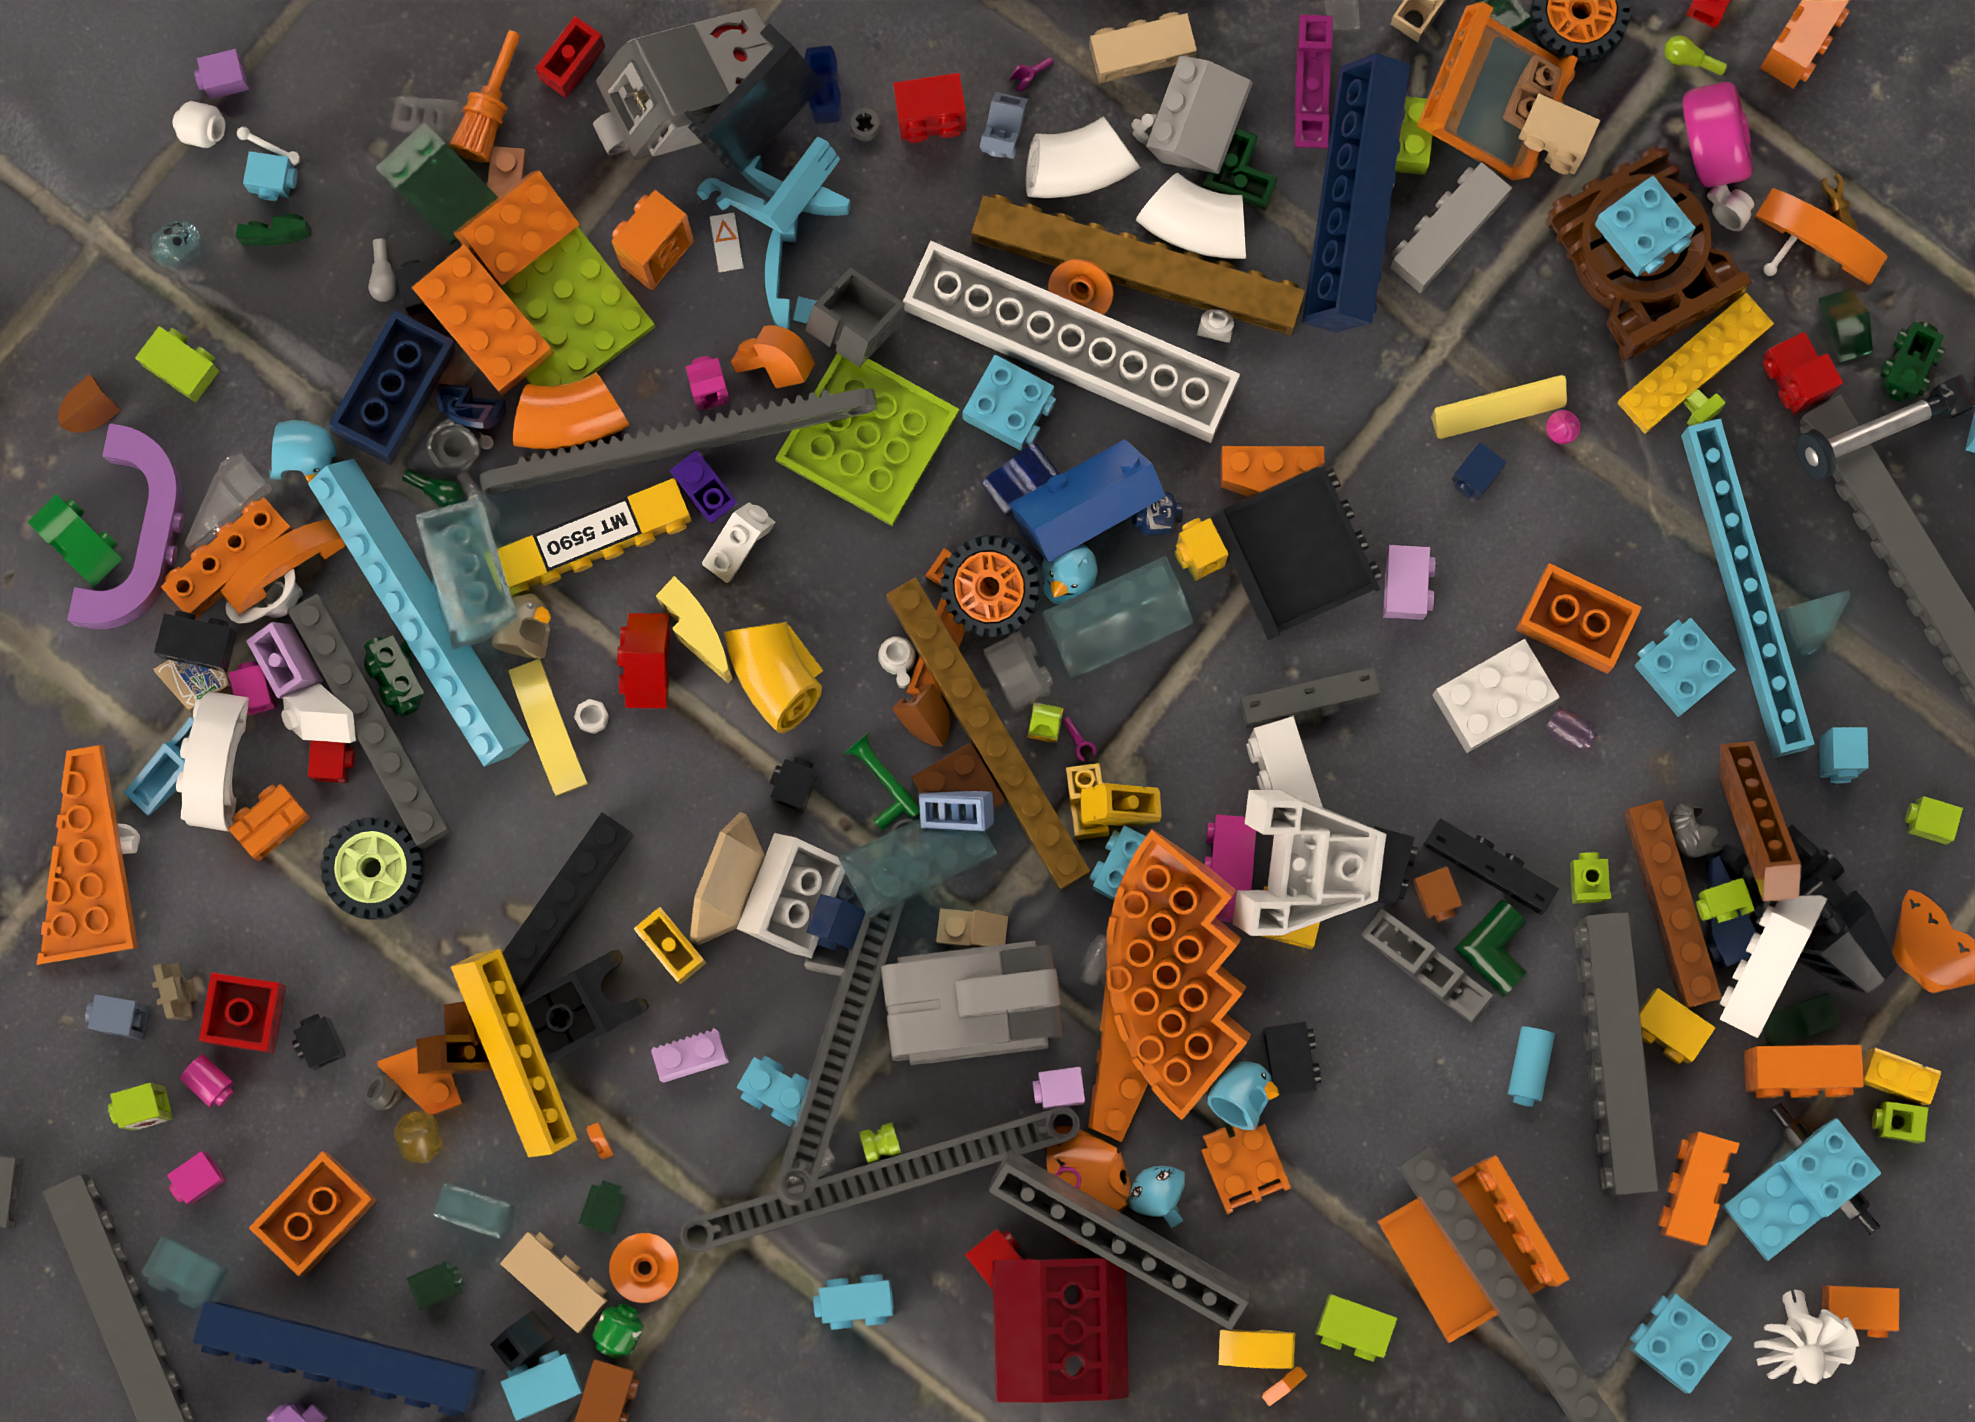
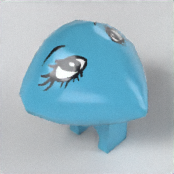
[1128,1166,1185,1228]

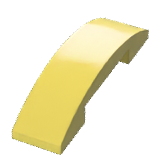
[508,659,588,796]

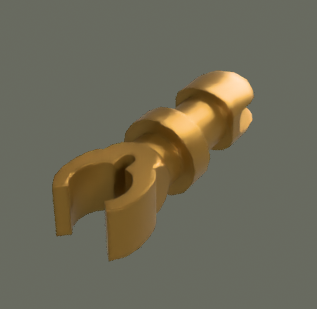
[1820,173,1858,232]

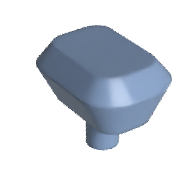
[835,883,858,904]

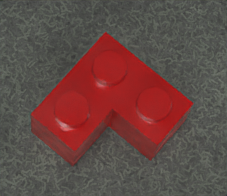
[1763,331,1843,415]
[617,613,671,709]

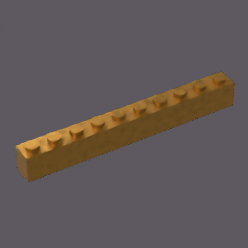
[971,194,1305,336]
[886,577,1090,891]

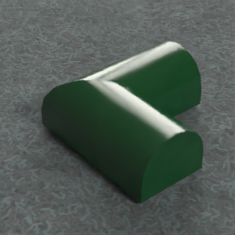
[1203,128,1278,210]
[1453,899,1527,997]

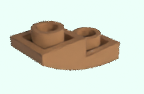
[1502,54,1562,130]

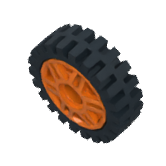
[1529,0,1631,65]
[940,534,1045,637]

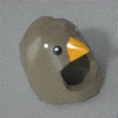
[492,594,551,659]

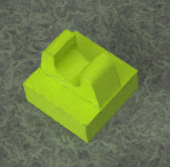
[1684,389,1726,426]

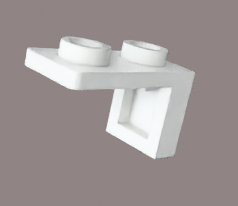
[702,502,776,583]

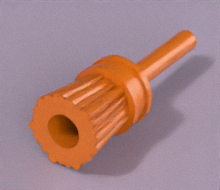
[448,30,521,163]

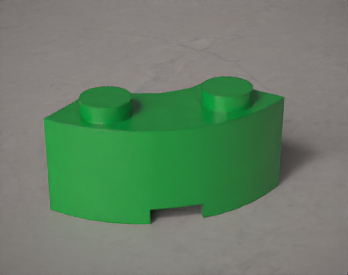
[28,494,123,587]

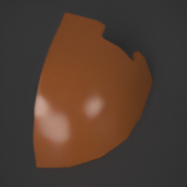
[57,374,121,433]
[892,684,950,747]

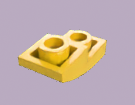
[1066,763,1109,840]
[1219,1328,1295,1369]

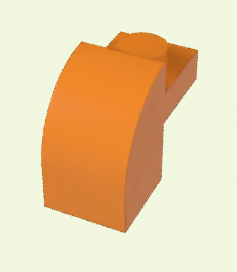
[731,325,816,389]

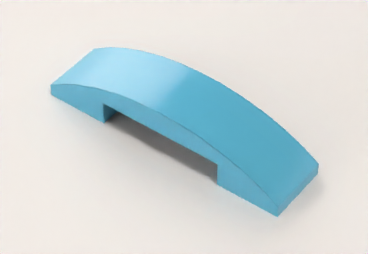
[739,155,851,216]
[765,217,798,330]

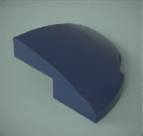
[436,384,506,429]

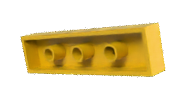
[1618,293,1774,434]

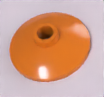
[1048,259,1114,315]
[609,1233,679,1303]

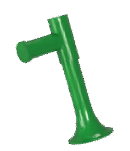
[843,732,920,831]

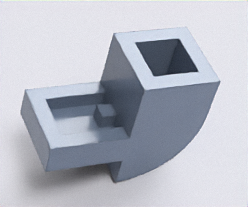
[980,92,1028,159]

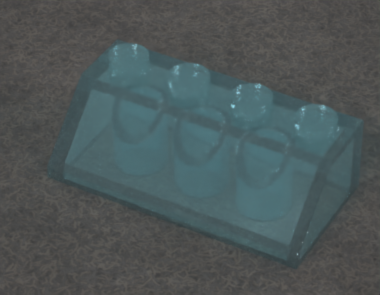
[415,498,517,650]
[1042,556,1193,679]
[838,804,997,919]

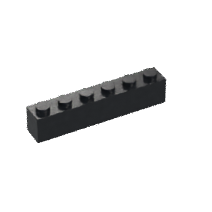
[502,812,634,997]

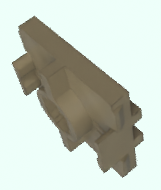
[152,962,198,1021]

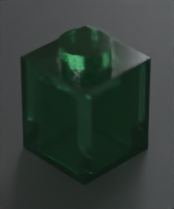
[578,1180,628,1235]
[407,1261,465,1310]

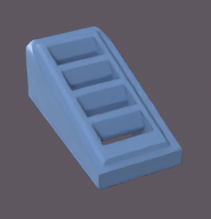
[919,791,994,831]

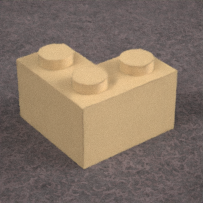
[1518,93,1600,175]

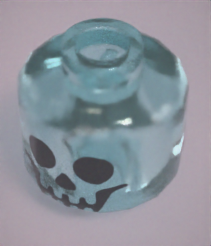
[150,219,202,269]

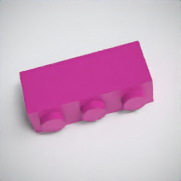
[1204,814,1256,922]

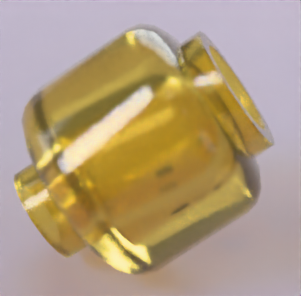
[394,1110,443,1163]

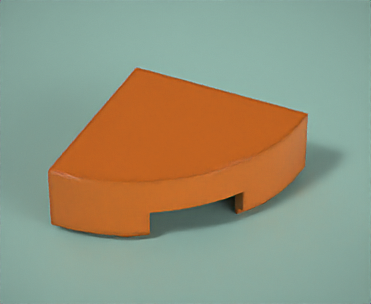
[586,1122,614,1160]
[1262,1366,1307,1406]

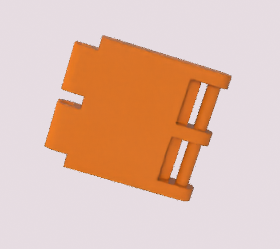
[1200,1124,1291,1215]

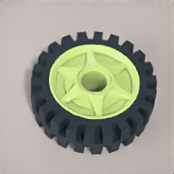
[320,817,425,920]

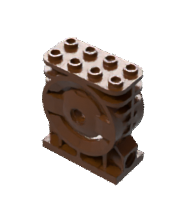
[1546,146,1752,362]

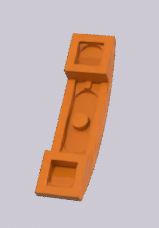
[1755,188,1888,285]
[220,519,346,615]

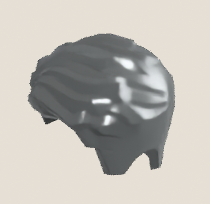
[426,419,483,470]
[1669,802,1723,858]

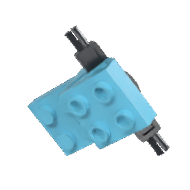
[1722,1102,1882,1261]

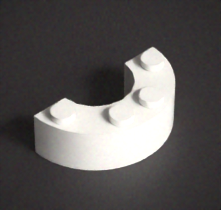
[176,691,249,832]

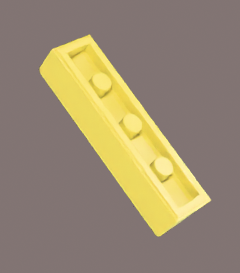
[1431,375,1567,439]

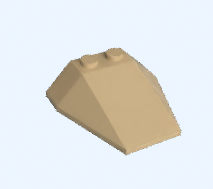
[690,812,765,945]

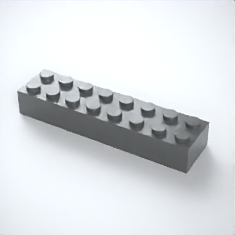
[1573,912,1658,1196]

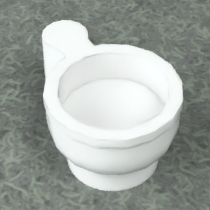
[1707,185,1754,231]
[878,636,916,689]

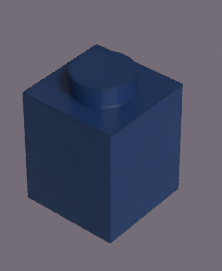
[1452,442,1507,500]
[806,894,866,951]

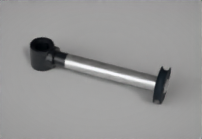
[1796,375,1975,481]

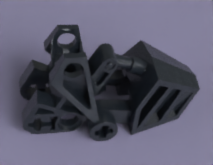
[1714,824,1898,993]

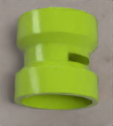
[859,1122,902,1164]

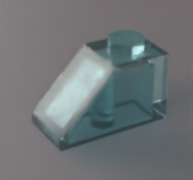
[1777,590,1851,655]

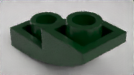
[235,213,312,246]

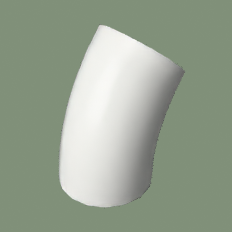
[1026,116,1140,198]
[1136,173,1246,259]

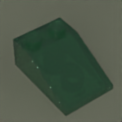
[376,122,498,246]

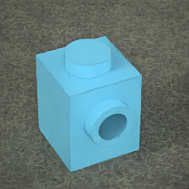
[243,151,297,201]

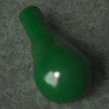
[402,469,464,510]

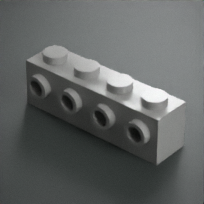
[1390,162,1512,294]

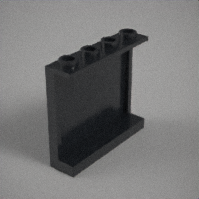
[684,23,824,172]
[1211,463,1383,641]

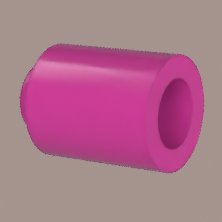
[180,1054,234,1108]

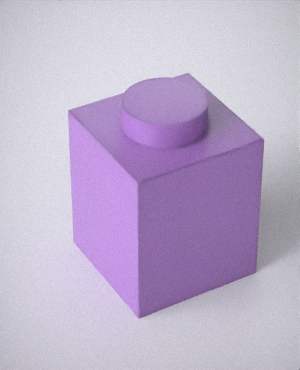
[194,49,249,99]

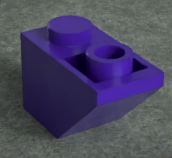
[670,450,738,524]

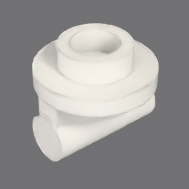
[1131,114,1158,145]
[1197,309,1234,343]
[117,824,140,854]

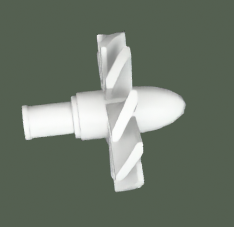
[1754,1290,1859,1384]

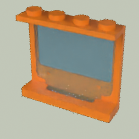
[1417,2,1578,181]

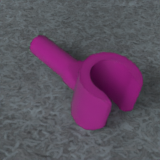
[1009,57,1054,92]
[1063,717,1097,761]

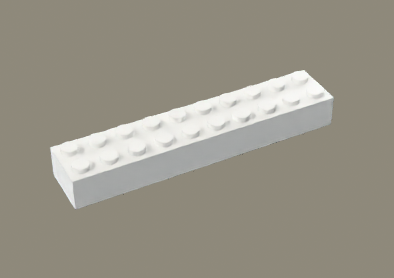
[903,241,1240,443]

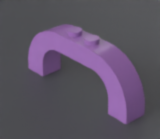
[67,423,184,629]

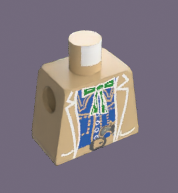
[153,660,233,713]

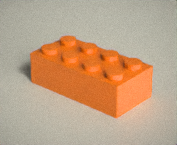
[412,245,554,396]

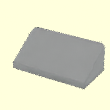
[804,945,849,977]

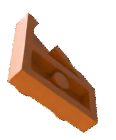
[377,1047,463,1116]

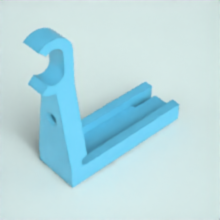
[697,136,840,234]

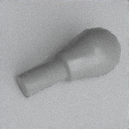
[368,239,398,302]

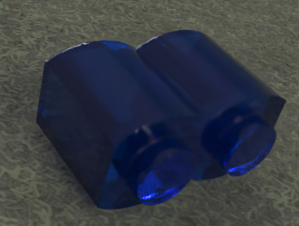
[804,46,842,124]
[981,442,1060,517]

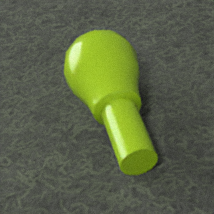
[1664,35,1727,76]

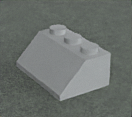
[1146,56,1252,174]

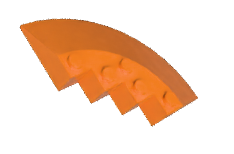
[1106,829,1251,1120]

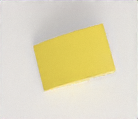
[656,576,733,684]

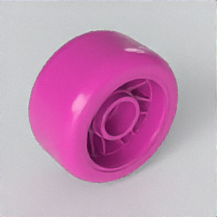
[1683,82,1753,188]

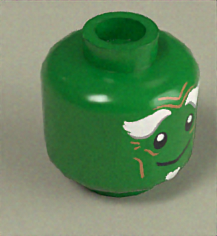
[592,1304,644,1359]

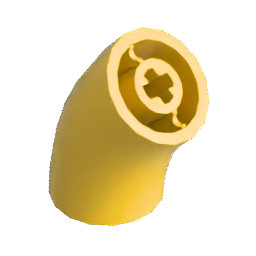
[724,622,822,733]

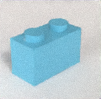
[1819,727,1869,783]
[501,1350,584,1421]

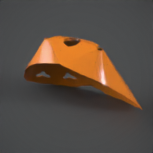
[1892,890,1975,993]
[1046,1126,1131,1245]

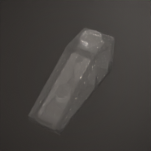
[184,453,272,552]

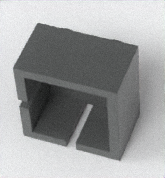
[805,267,905,367]

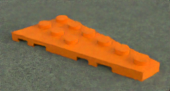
[36,745,138,965]
[1088,977,1148,1142]

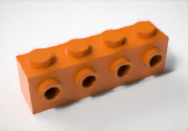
[160,497,293,620]

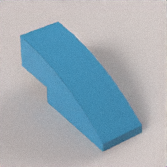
[124,716,194,816]

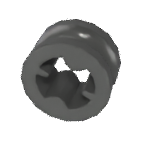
[850,108,880,141]

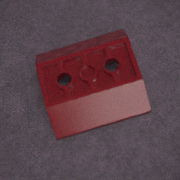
[993,1257,1129,1403]

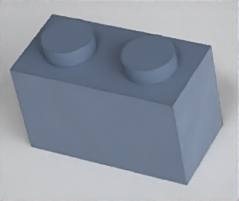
[85,994,150,1040]

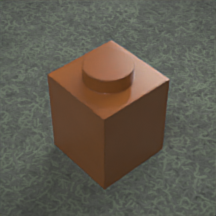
[1412,867,1462,923]

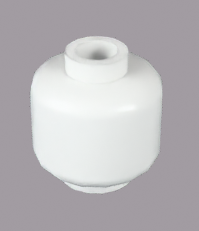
[173,101,225,148]

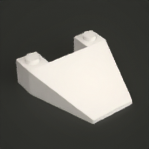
[1232,790,1386,936]

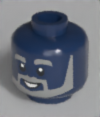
[1131,491,1183,536]

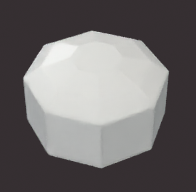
[574,699,609,734]

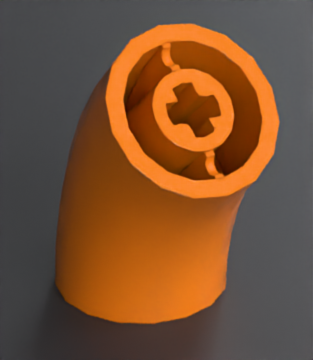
[513,372,630,449]

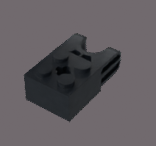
[521,950,650,1065]

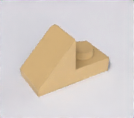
[936,908,1008,948]

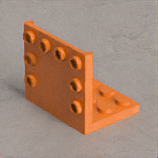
[1377,1155,1569,1343]

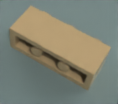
[1090,12,1197,84]
[500,1232,609,1333]

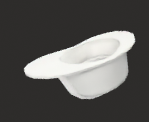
[226,569,303,624]

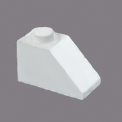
[281,683,356,743]

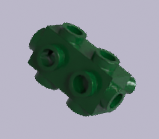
[1879,321,1945,402]
[363,635,424,717]

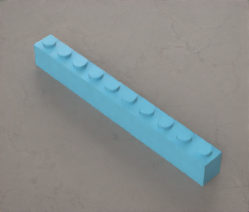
[1681,418,1815,758]
[308,458,529,767]

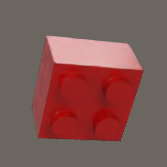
[893,73,966,143]
[199,972,286,1054]

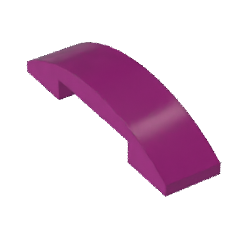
[1294,14,1333,149]

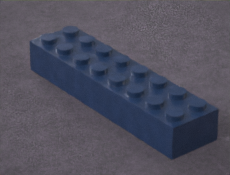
[1302,53,1410,333]
[193,1301,485,1417]

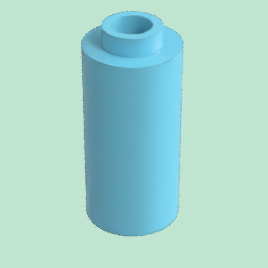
[1508,1026,1555,1107]

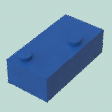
[1009,439,1166,562]

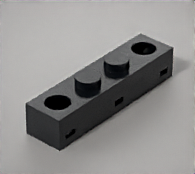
[1423,818,1559,915]

